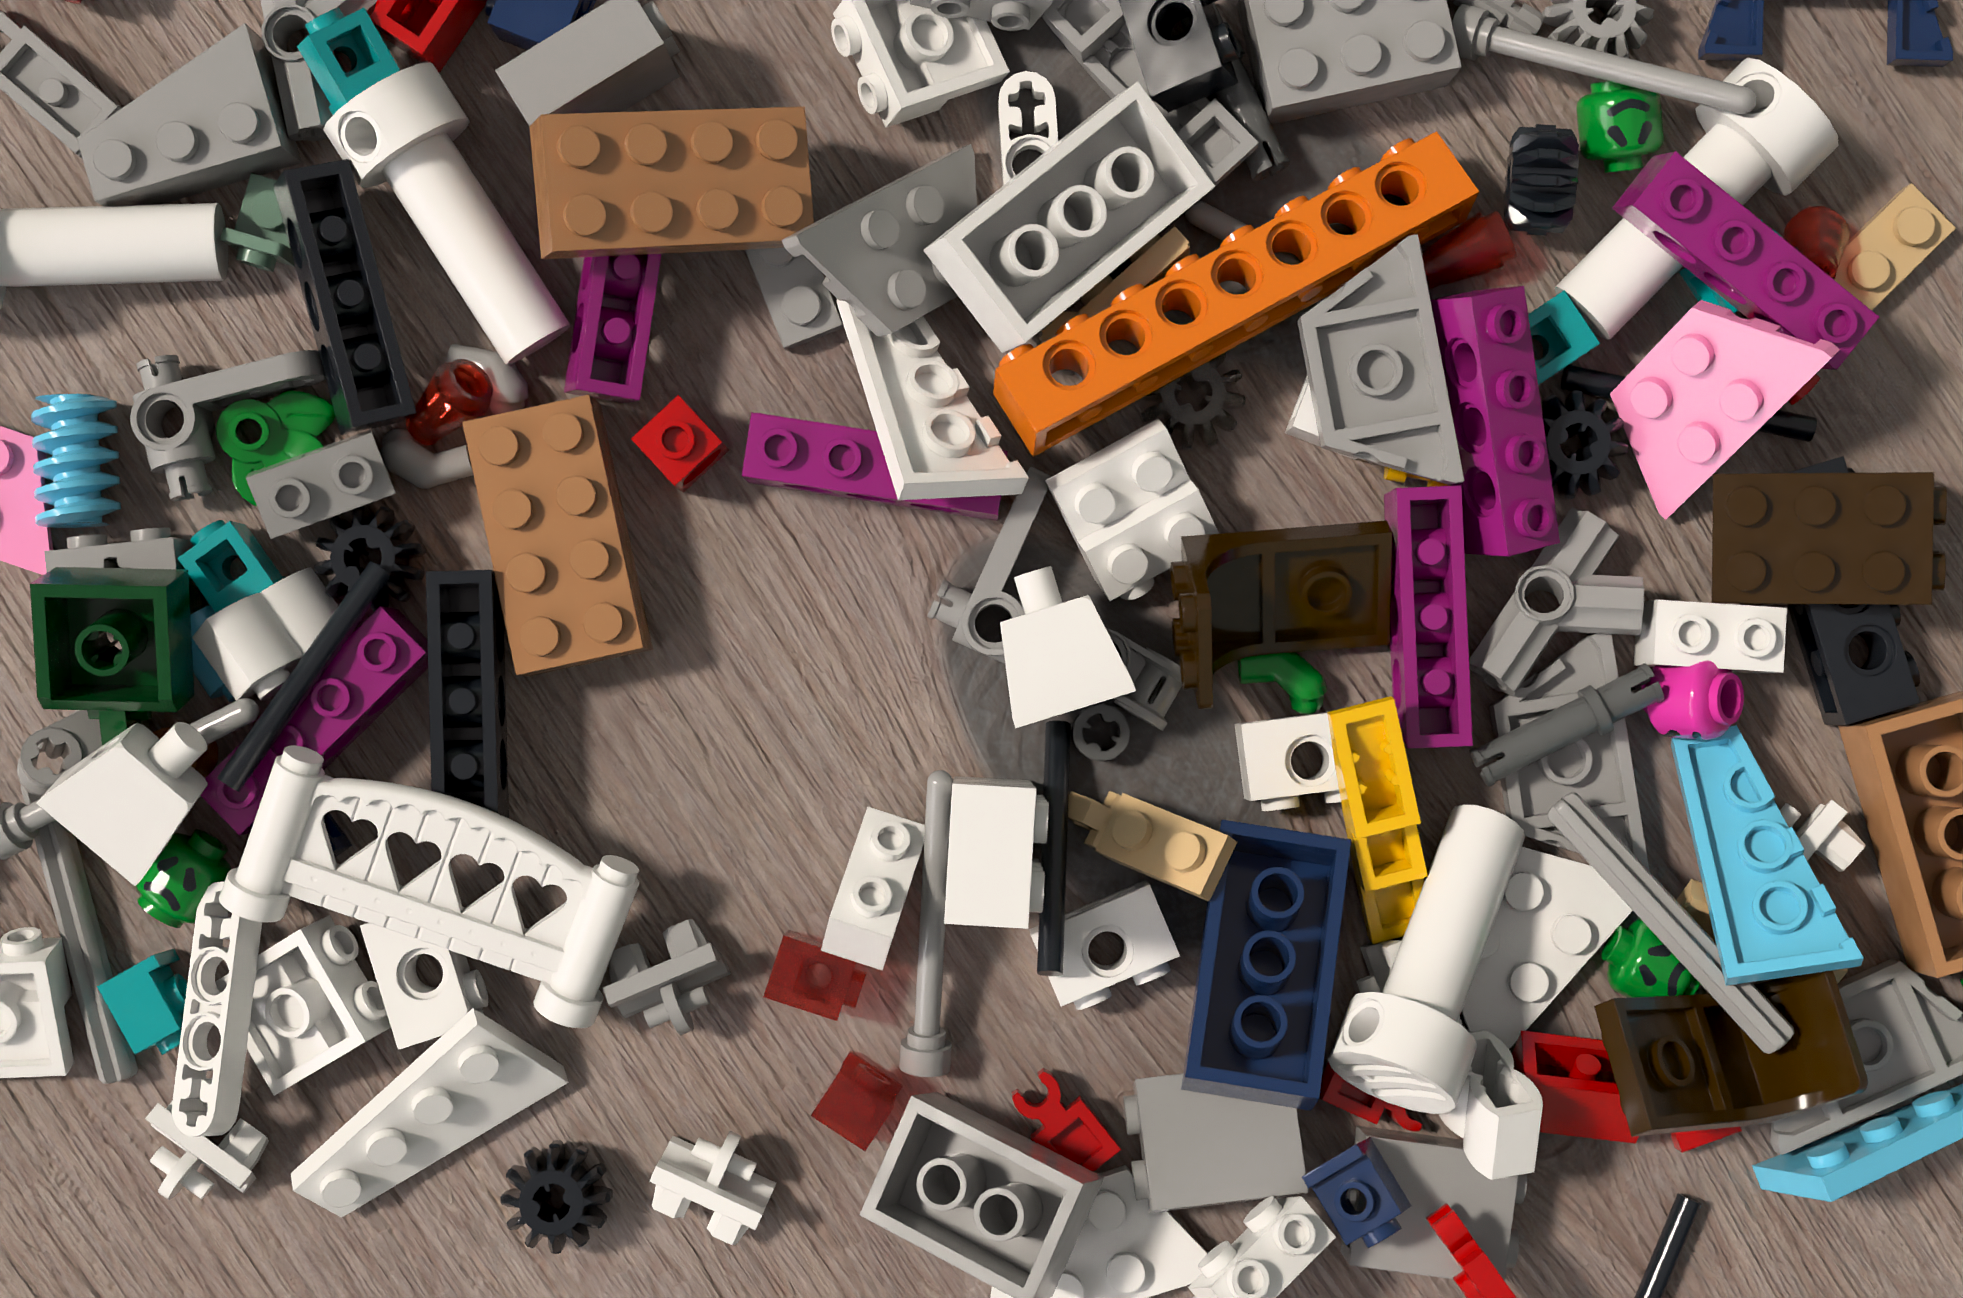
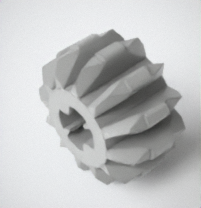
[1542,0,1654,58]

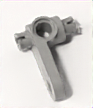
[130,350,325,501]
[927,466,1052,664]

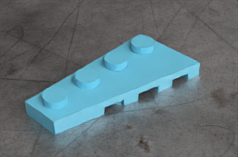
[1671,725,1864,986]
[1752,1084,1963,1202]

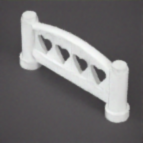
[219,745,639,1028]

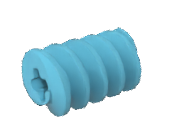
[31,394,121,528]

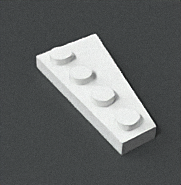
[836,299,1029,500]
[291,1008,569,1218]

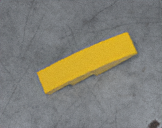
[1327,696,1428,944]

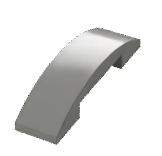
[1041,0,1259,187]

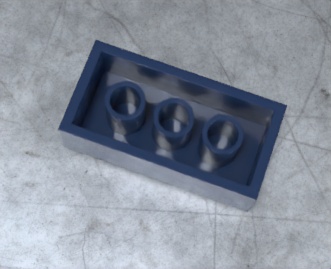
[1181,819,1351,1111]

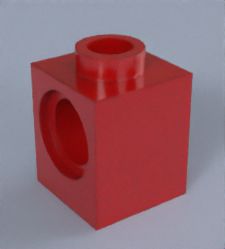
[631,395,729,493]

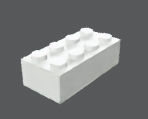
[923,82,1215,353]
[944,776,1049,929]

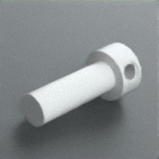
[1554,57,1839,340]
[323,62,571,365]
[0,203,228,309]
[1328,804,1525,1114]

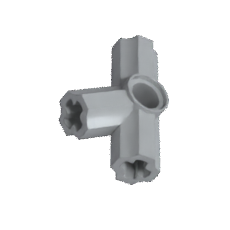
[260,0,377,141]
[1469,507,1644,696]

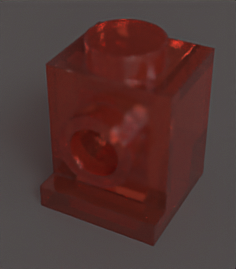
[763,930,867,1021]
[811,1050,903,1151]

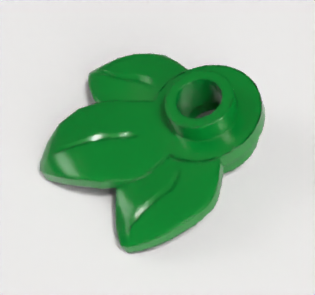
[216,391,336,507]

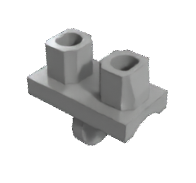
[603,919,731,1035]

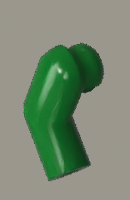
[1237,652,1327,714]

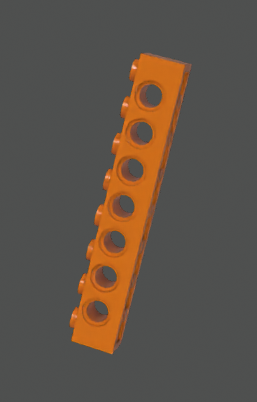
[993,131,1479,457]

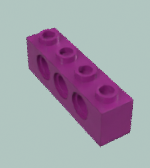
[1612,151,1879,370]
[564,254,662,404]
[1430,286,1560,557]
[742,412,1008,521]
[1384,485,1473,749]
[200,606,428,835]

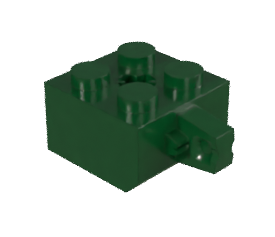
[30,567,194,746]

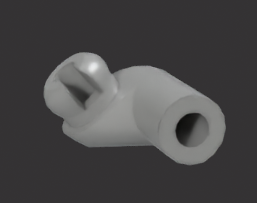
[446,344,529,415]
[380,428,474,489]

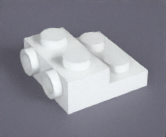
[831,0,1010,128]
[1045,419,1219,601]
[215,915,391,1096]
[0,927,74,1078]
[1188,1196,1336,1298]

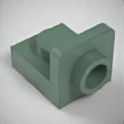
[220,173,295,272]

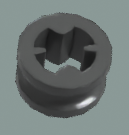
[1072,704,1130,761]

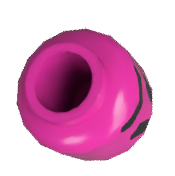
[1641,660,1744,740]

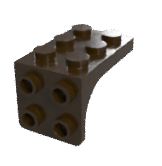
[1712,472,1947,605]
[1170,520,1392,709]
[1594,971,1868,1137]

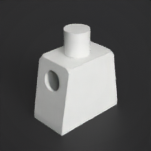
[1000,566,1136,728]
[36,722,208,886]

